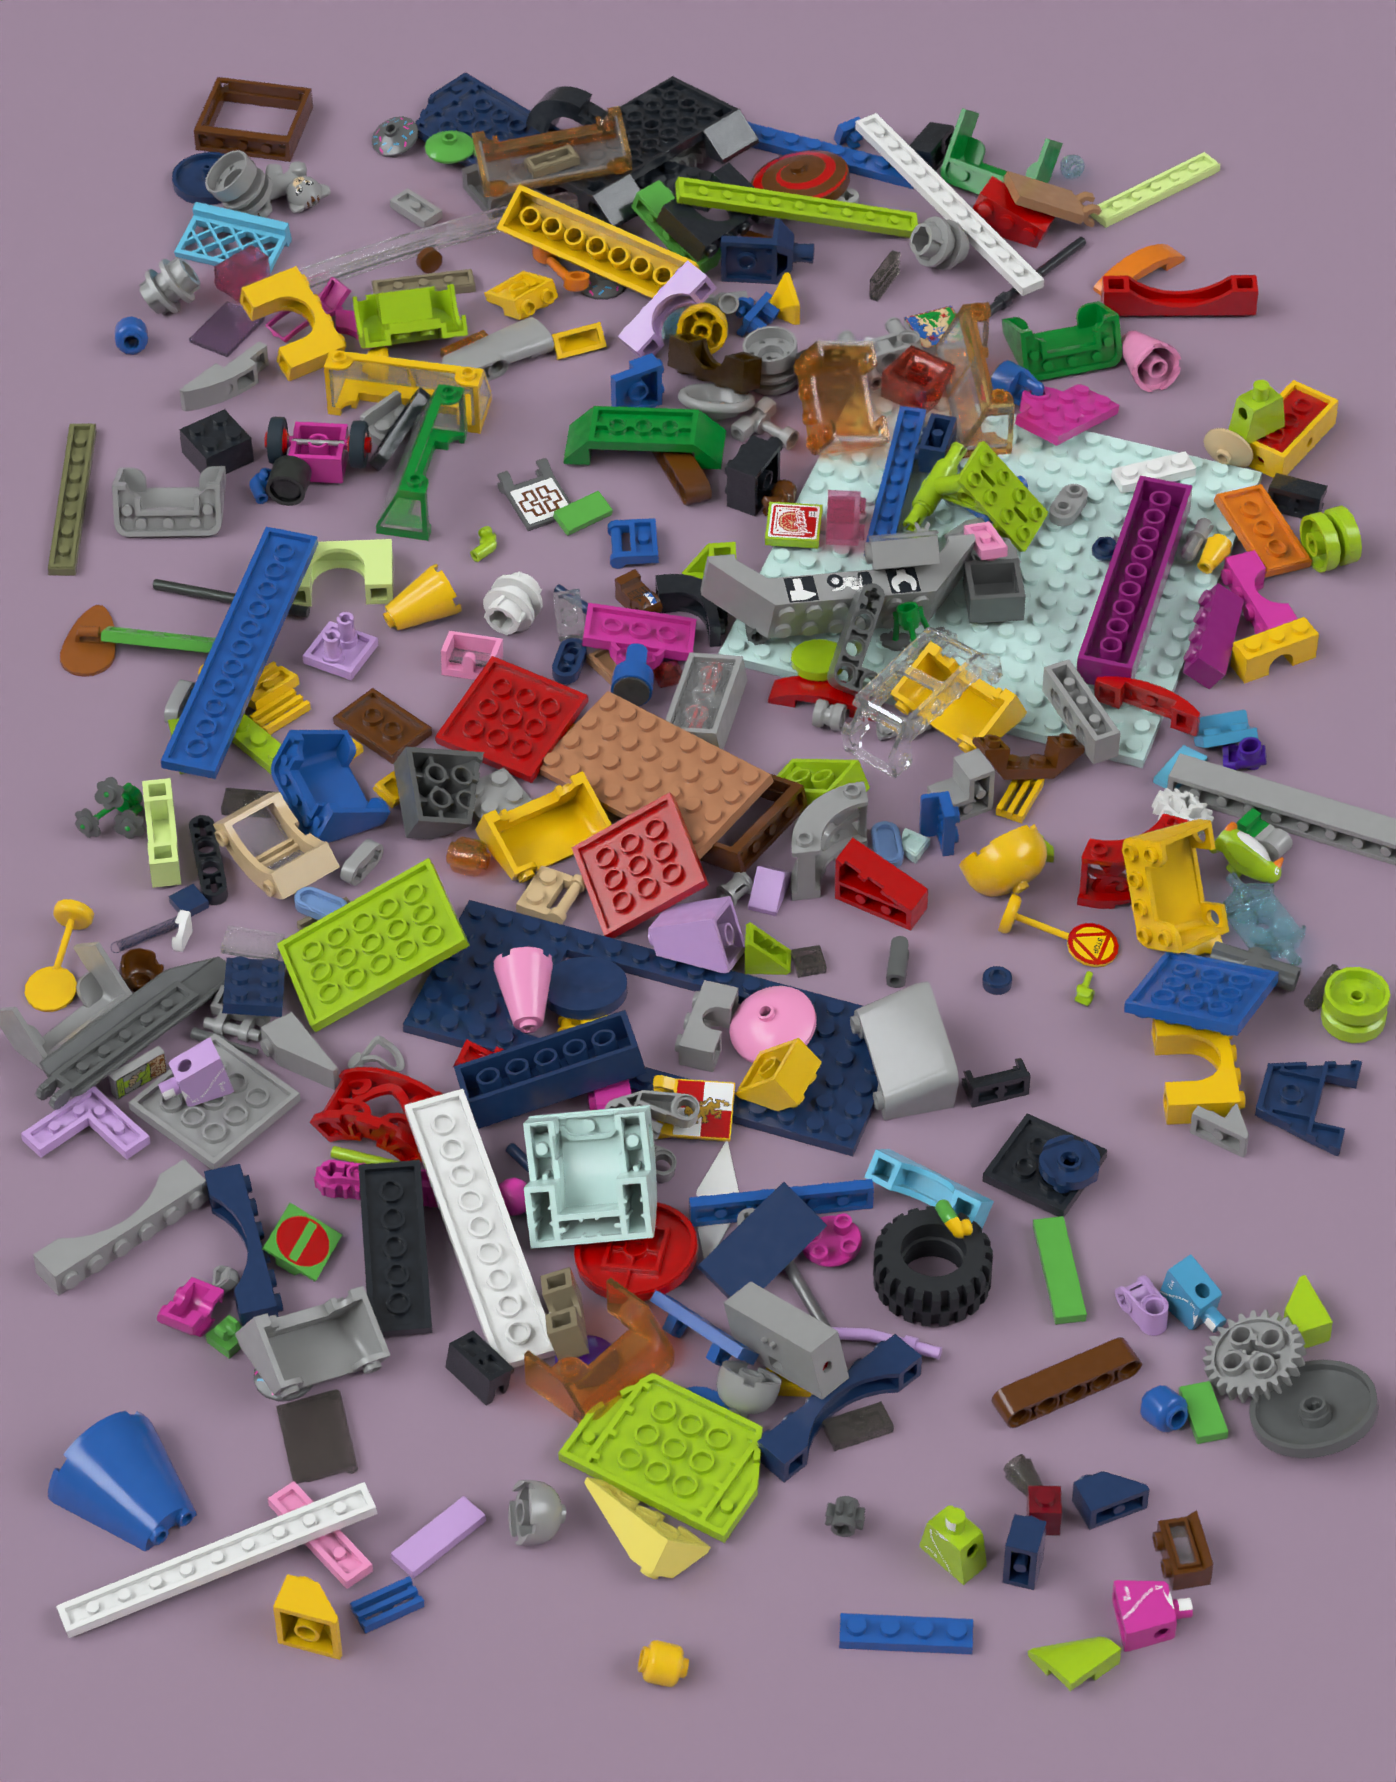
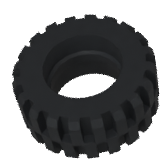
[873,1206,993,1327]

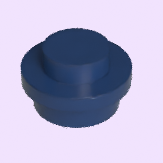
[1092,536,1117,561]

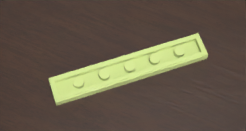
[1090,152,1221,228]

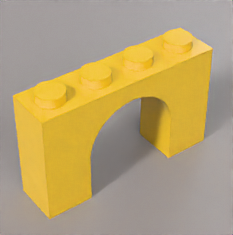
[240,266,347,381]
[1151,1018,1245,1125]

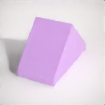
[748,865,792,916]

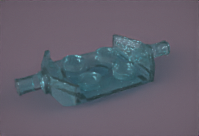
[1223,872,1306,966]

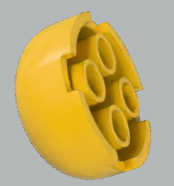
[959,824,1047,897]

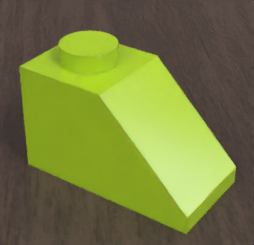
[1283,1275,1333,1349]

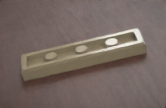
[371,269,476,294]

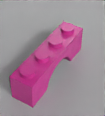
[1221,550,1298,634]

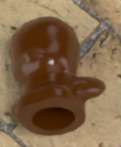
[761,479,797,517]

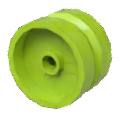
[1300,505,1362,573]
[1321,967,1391,1043]

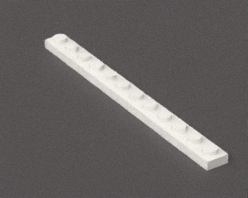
[855,113,1044,296]

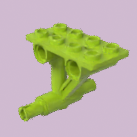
[903,441,1048,552]

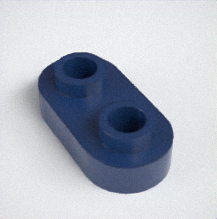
[552,638,587,684]

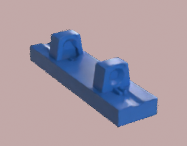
[650,1290,759,1366]

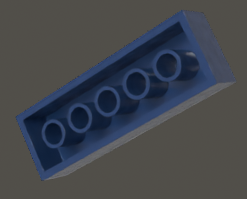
[454,1010,647,1129]

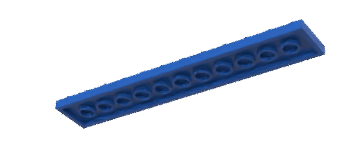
[161,527,318,779]

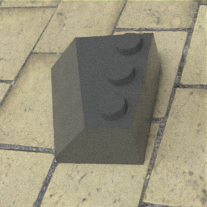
[393,747,484,839]

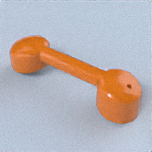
[532,246,590,292]

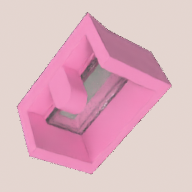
[441,631,503,680]

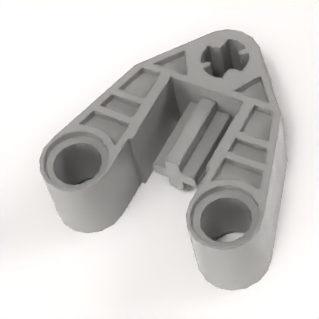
[605,1090,700,1183]

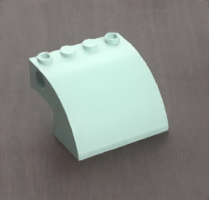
[523,1105,657,1249]

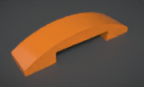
[1093,244,1185,295]

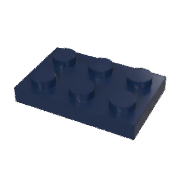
[222,956,285,1017]

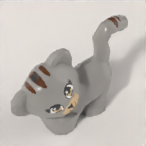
[252,161,331,218]

